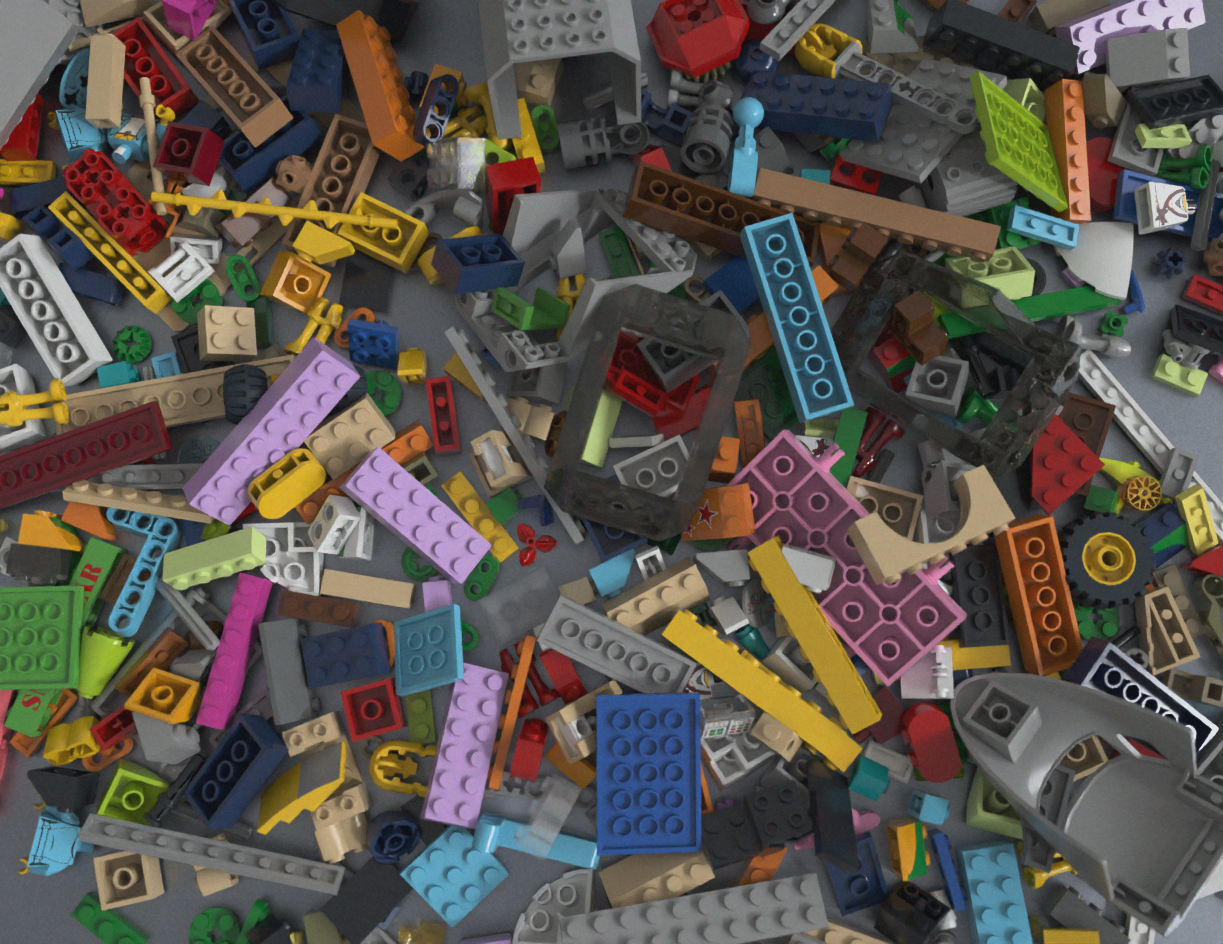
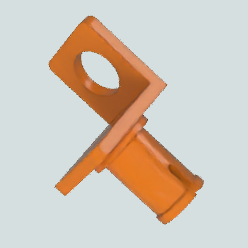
[147,180,184,239]

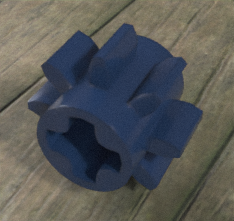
[404,71,429,101]
[1153,247,1187,279]

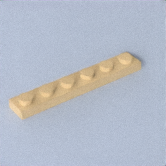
[63,480,215,524]

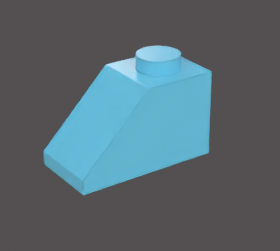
[589,549,636,600]
[907,788,950,825]

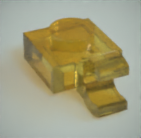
[398,922,446,944]

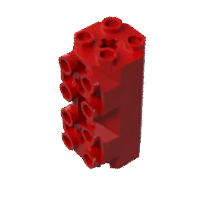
[62,148,170,257]

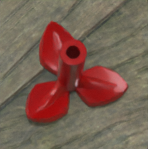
[517,524,557,566]

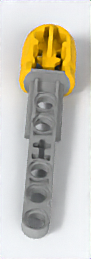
[795,24,977,134]
[369,740,596,809]

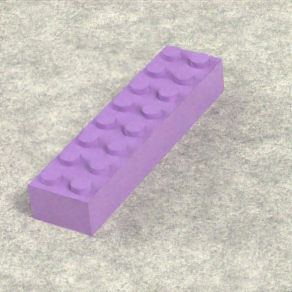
[183,337,361,526]

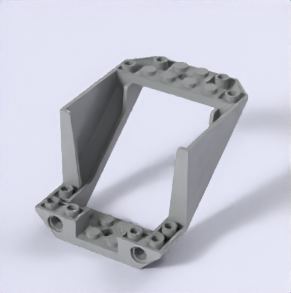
[454,186,698,372]

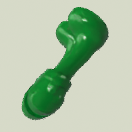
[1154,144,1212,189]
[955,386,1024,445]

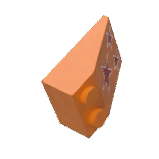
[676,483,755,541]

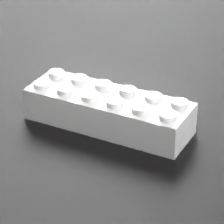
[0,234,113,386]

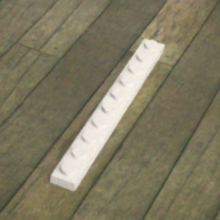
[1074,349,1223,546]

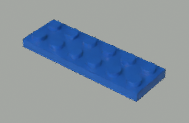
[1113,169,1223,242]

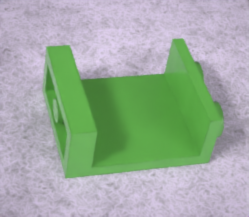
[491,287,571,330]

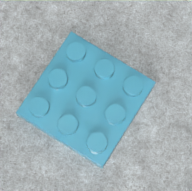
[394,604,464,696]
[400,825,509,928]

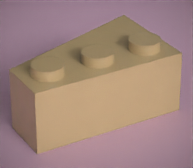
[1135,586,1200,676]

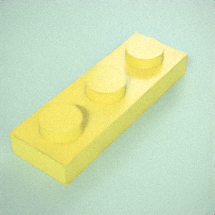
[1175,484,1219,556]

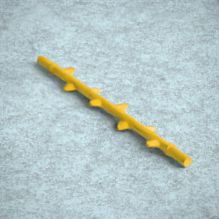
[151,190,398,229]

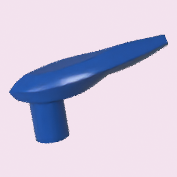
[1122,270,1145,315]

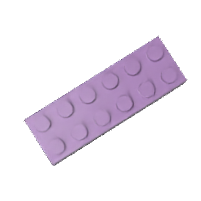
[1055,0,1205,74]
[339,447,492,584]
[420,663,509,829]

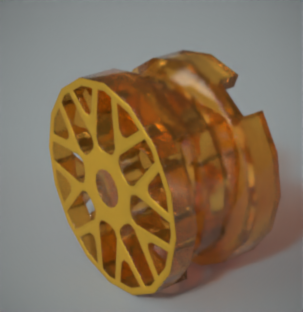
[1119,476,1162,510]

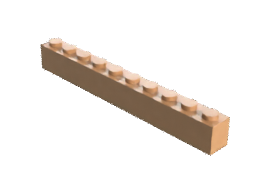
[752,168,1001,262]

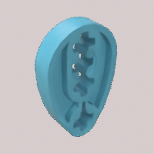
[59,48,90,108]

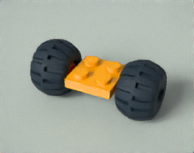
[223,364,368,425]

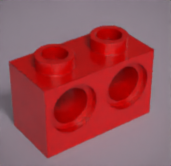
[830,154,883,196]

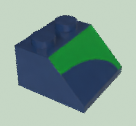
[1131,502,1189,573]

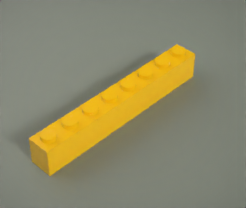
[747,536,882,734]
[661,609,847,759]

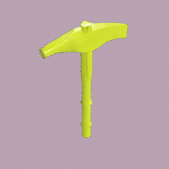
[1099,457,1173,517]

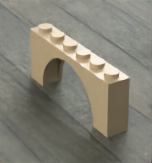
[847,465,1015,585]

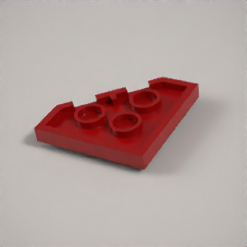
[1030,410,1105,515]

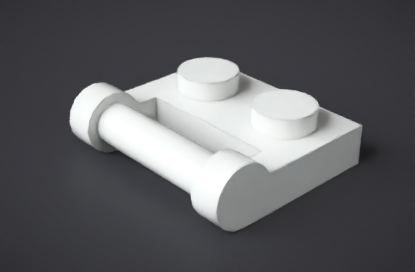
[147,240,214,303]

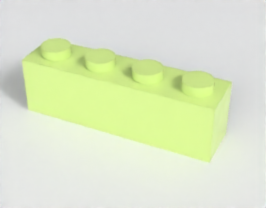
[162,527,266,590]

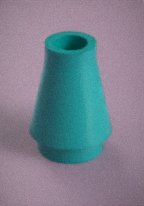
[735,624,770,659]

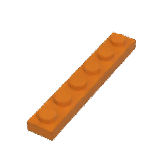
[486,634,536,790]

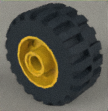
[1057,512,1156,610]

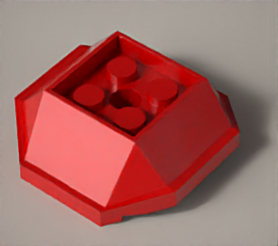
[646,0,750,78]
[595,320,700,418]

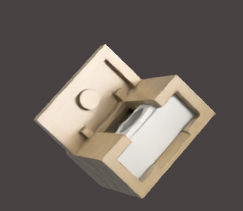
[468,430,534,498]
[545,679,623,765]

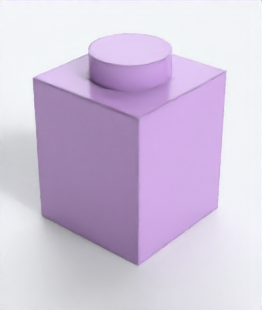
[422,576,453,612]

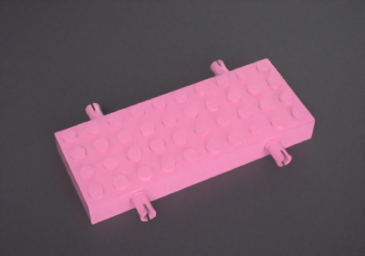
[726,430,967,686]

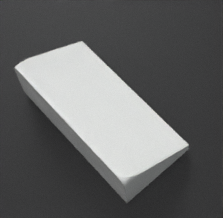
[170,234,223,264]

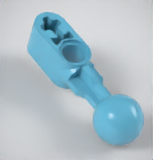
[727,97,764,197]

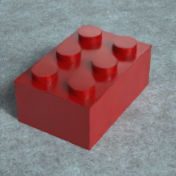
[485,157,541,234]

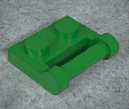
[986,197,1040,250]

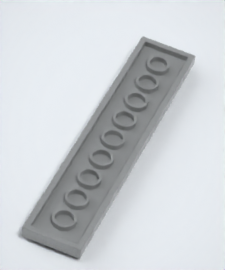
[559,873,829,944]

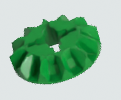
[112,325,152,363]
[401,546,437,581]

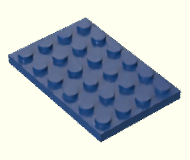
[596,692,701,855]

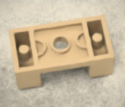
[282,711,373,831]

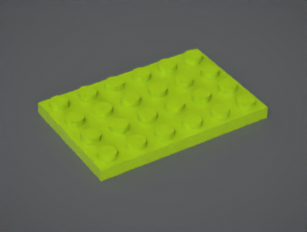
[970,71,1069,212]

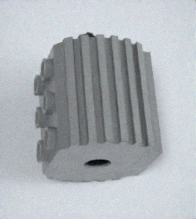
[916,122,1018,217]

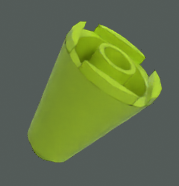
[75,625,135,699]

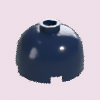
[731,39,778,88]
[366,809,420,864]

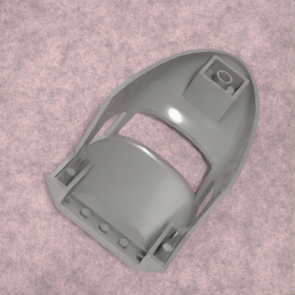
[950,672,1223,937]

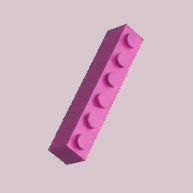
[196,573,273,729]

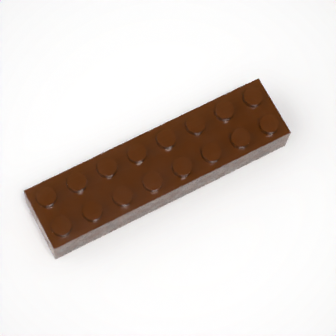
[623,161,820,268]

